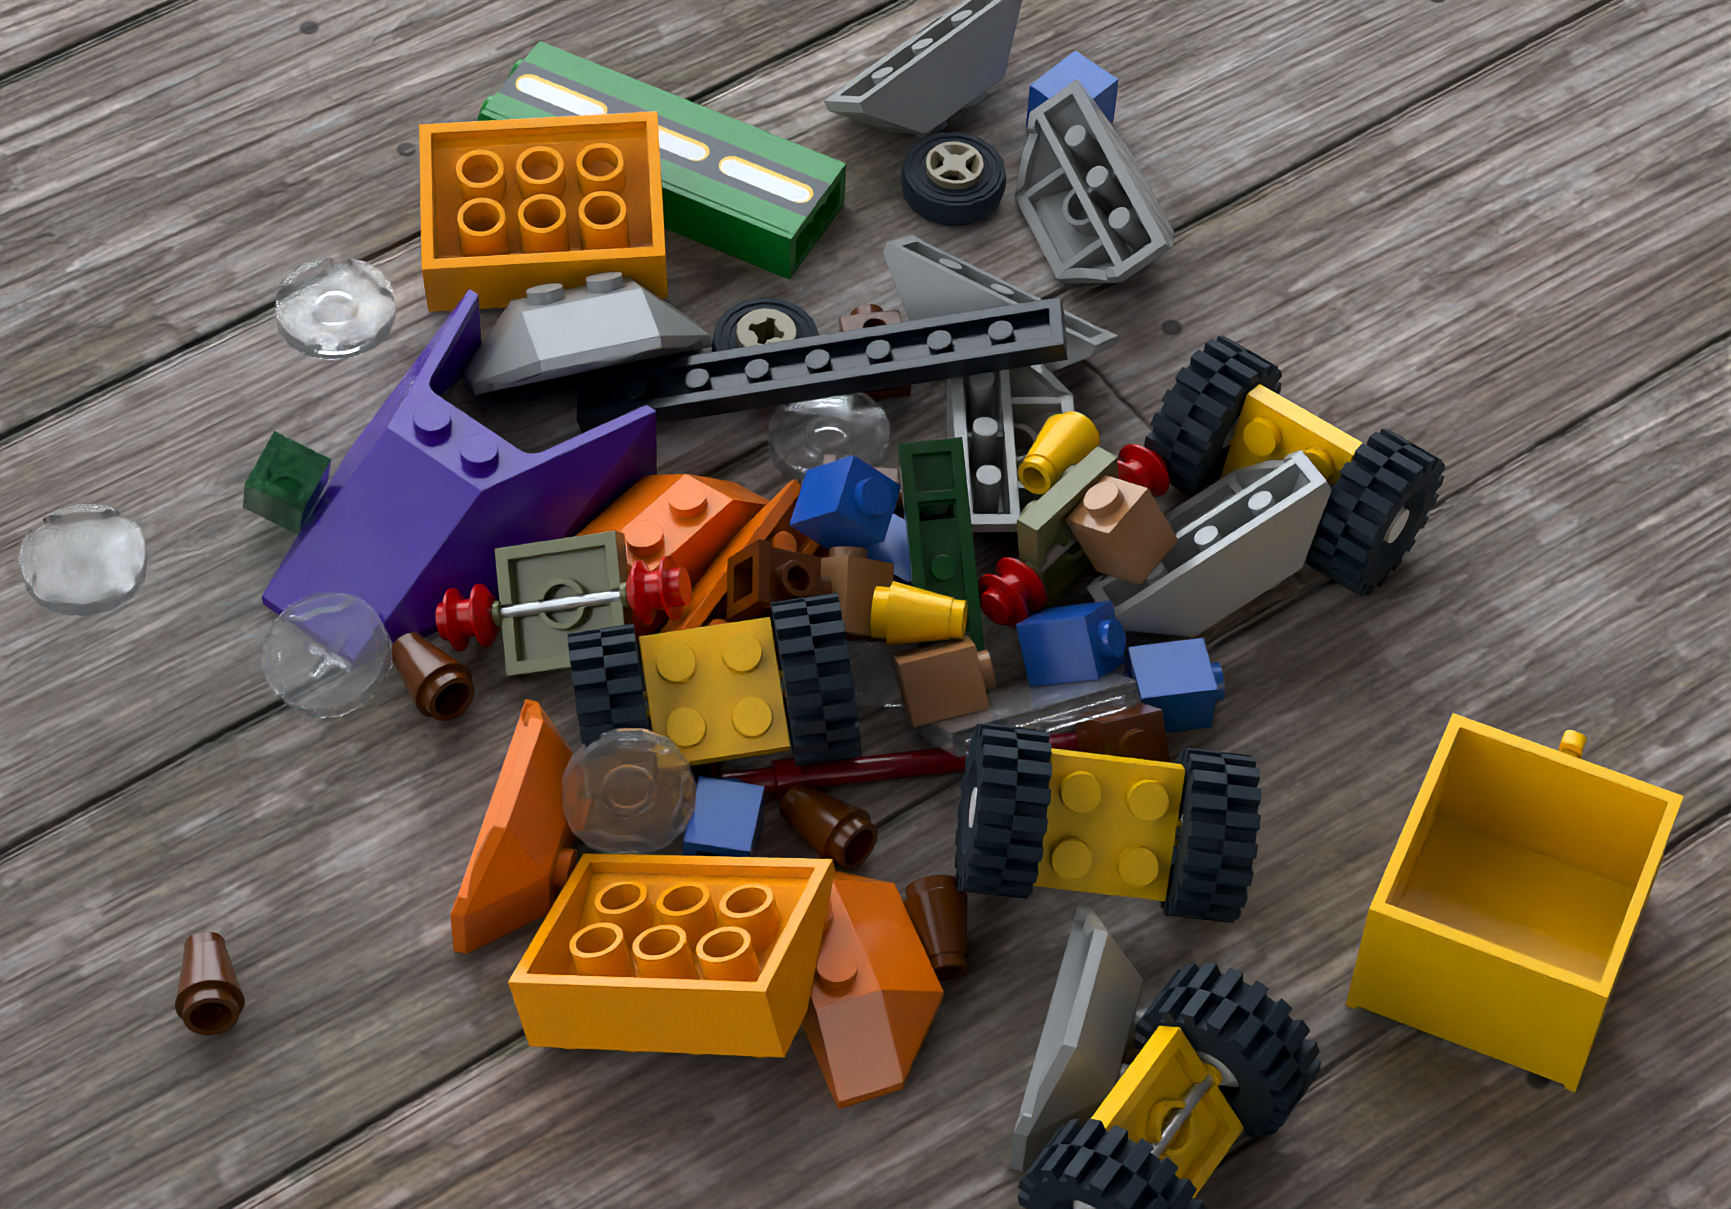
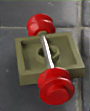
[978,444,1170,628]
[436,530,692,678]

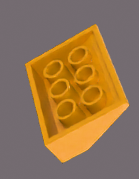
[419,111,669,312]
[508,853,835,1058]

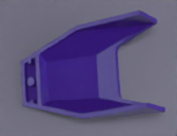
[262,289,657,670]

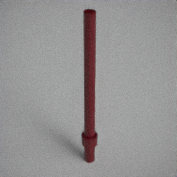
[720,732,1079,799]

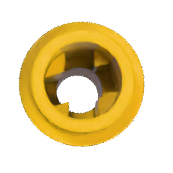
[1017,411,1100,495]
[870,581,968,646]

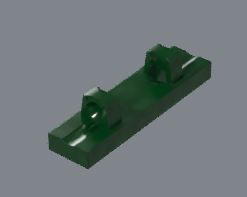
[897,437,989,694]

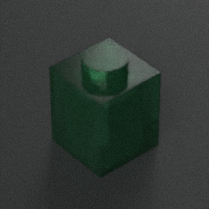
[243,431,331,535]

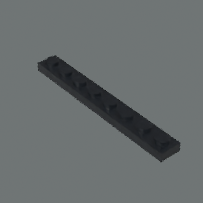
[576,297,1068,434]

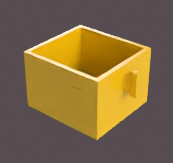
[1345,713,1684,1093]

